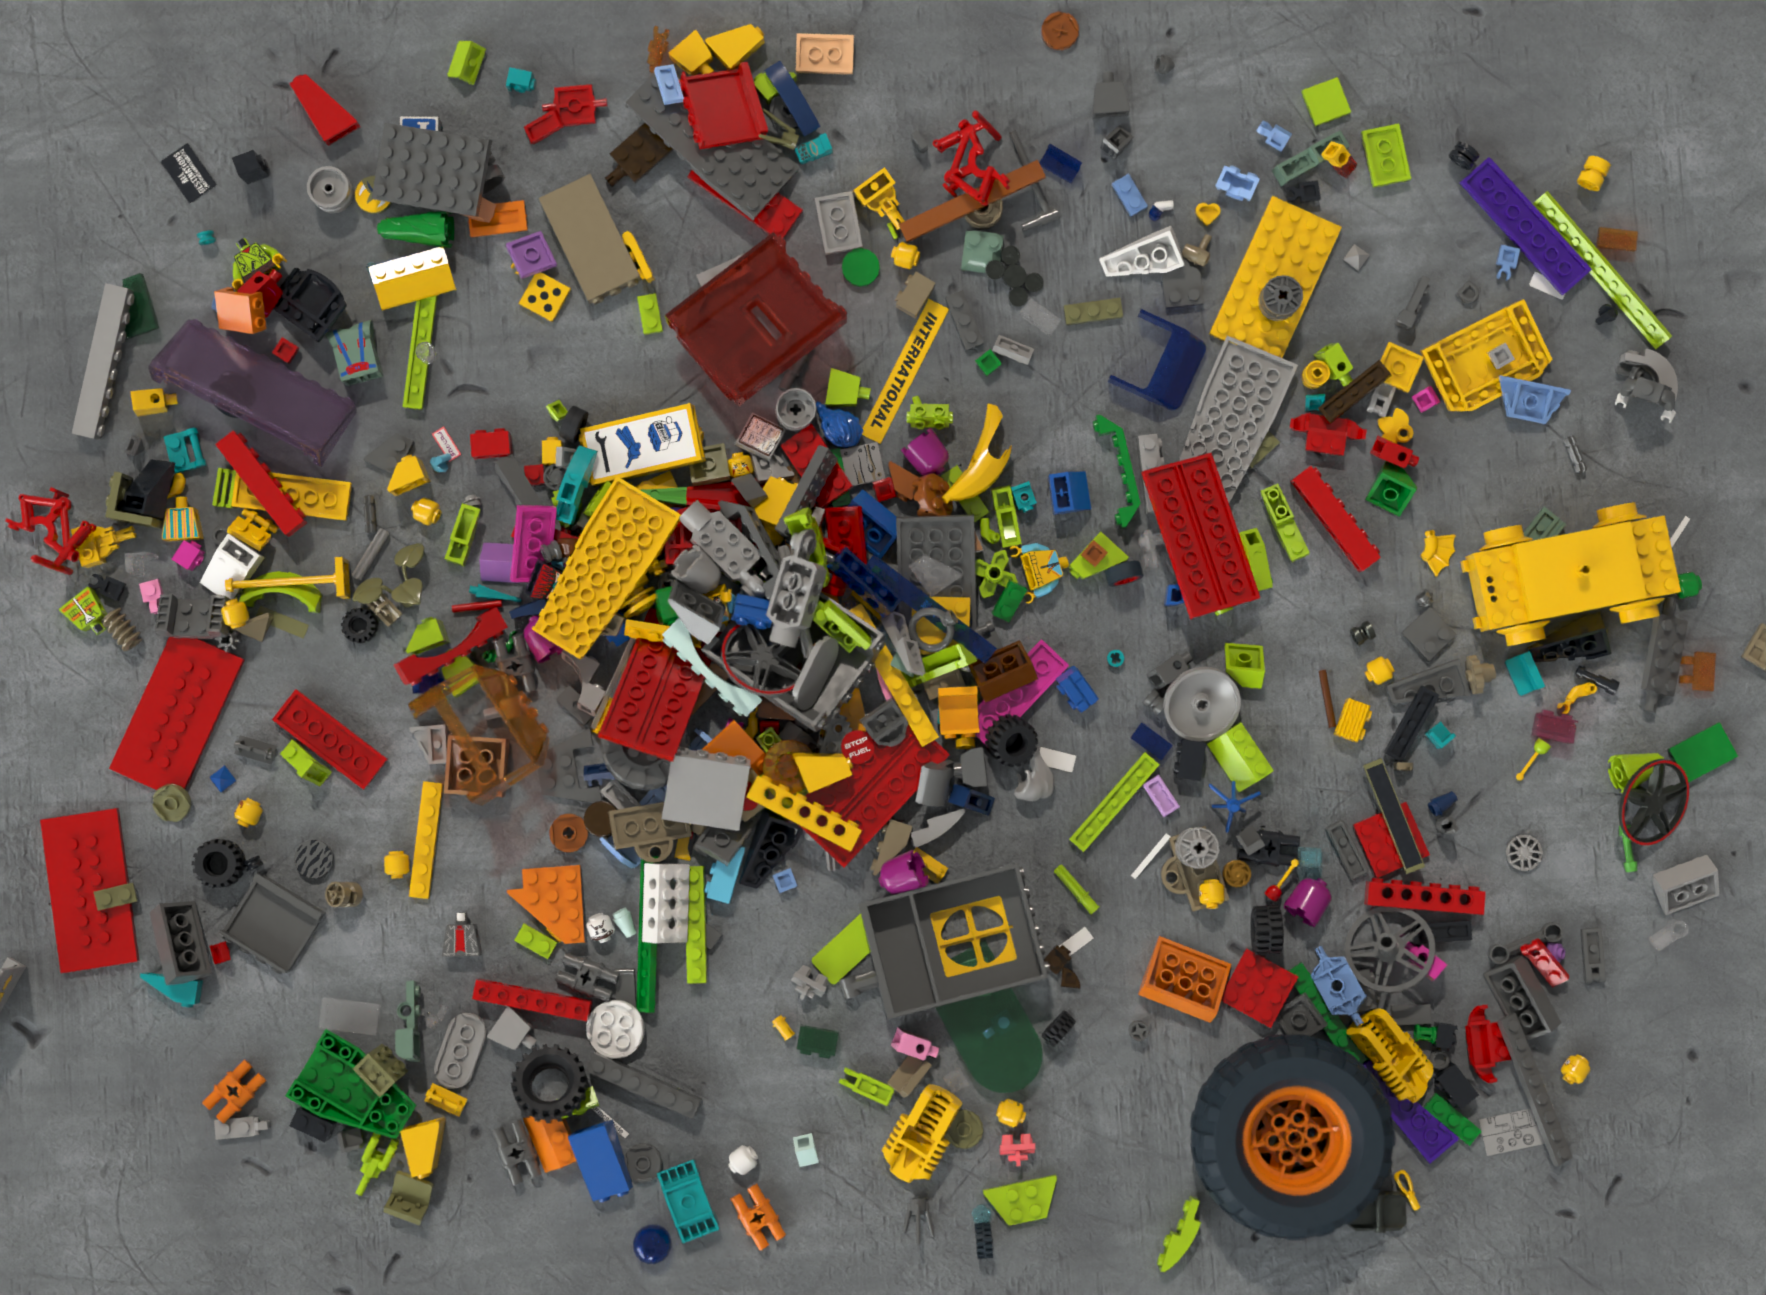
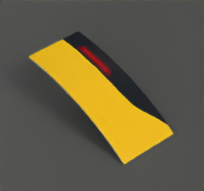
[674,823,696,861]

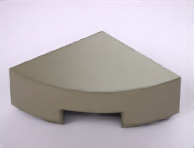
[1394,762,1413,771]

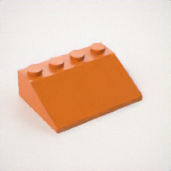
[702,720,773,776]
[1138,936,1231,1023]

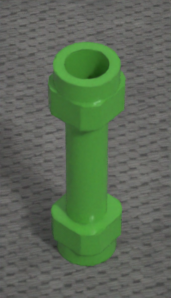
[1619,825,1638,872]

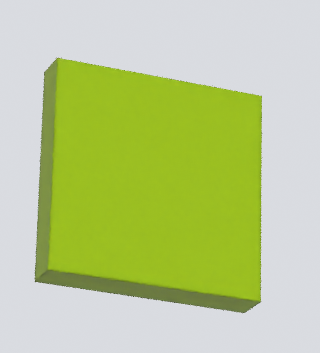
[1301,77,1351,127]

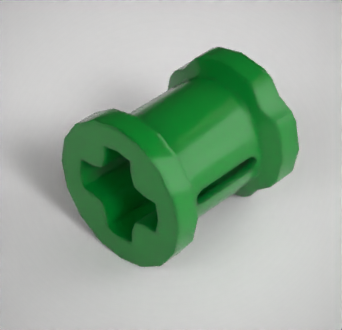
[1413,1024,1437,1044]

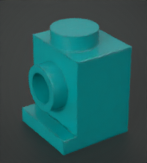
[505,67,536,93]
[1011,481,1037,513]

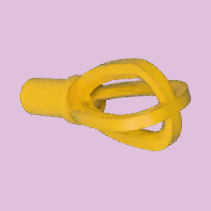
[1394,1170,1420,1211]

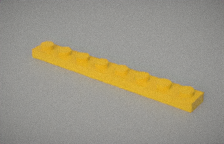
[849,603,939,747]

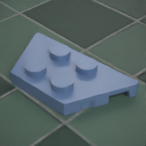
[1499,375,1571,424]

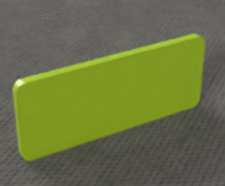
[812,913,871,984]

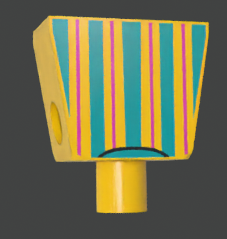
[162,497,204,541]

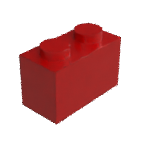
[470,428,512,459]

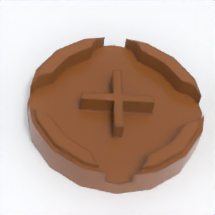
[1041,11,1079,50]

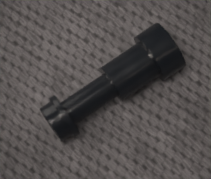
[1574,665,1620,695]

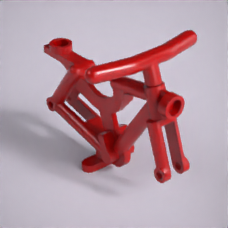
[932,110,1011,206]
[5,487,97,575]

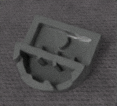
[860,698,908,747]

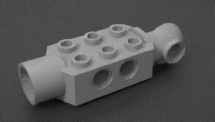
[679,500,766,598]
[766,529,827,648]

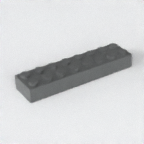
[775,445,838,541]

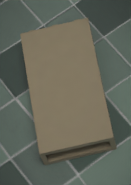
[539,174,641,304]

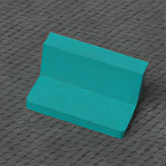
[1505,651,1545,696]

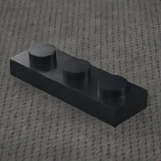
[1412,920,1472,944]

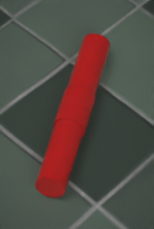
[452,600,503,613]

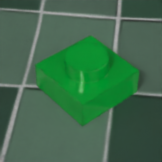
[975,349,1002,376]

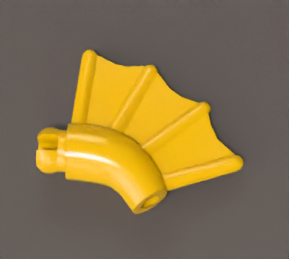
[1420,530,1456,577]

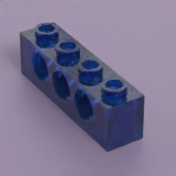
[826,547,903,618]

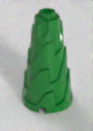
[377,211,455,248]

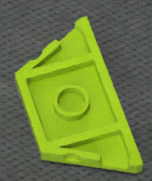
[983,1174,1057,1226]

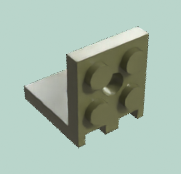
[105,471,163,529]

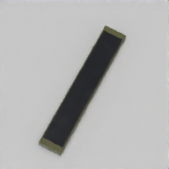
[1362,758,1425,874]

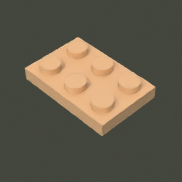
[796,33,854,75]

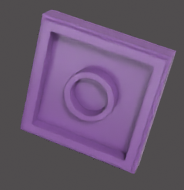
[506,231,557,279]

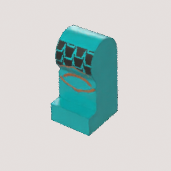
[794,133,833,164]

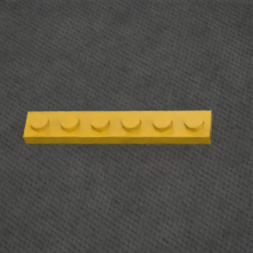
[409,781,444,899]

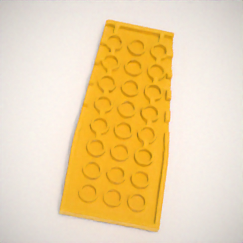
[532,476,681,659]

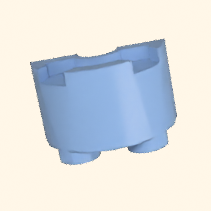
[1216,165,1259,201]

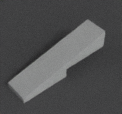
[880,610,925,676]

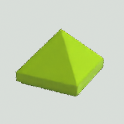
[546,400,568,421]

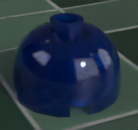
[633,1224,672,1264]

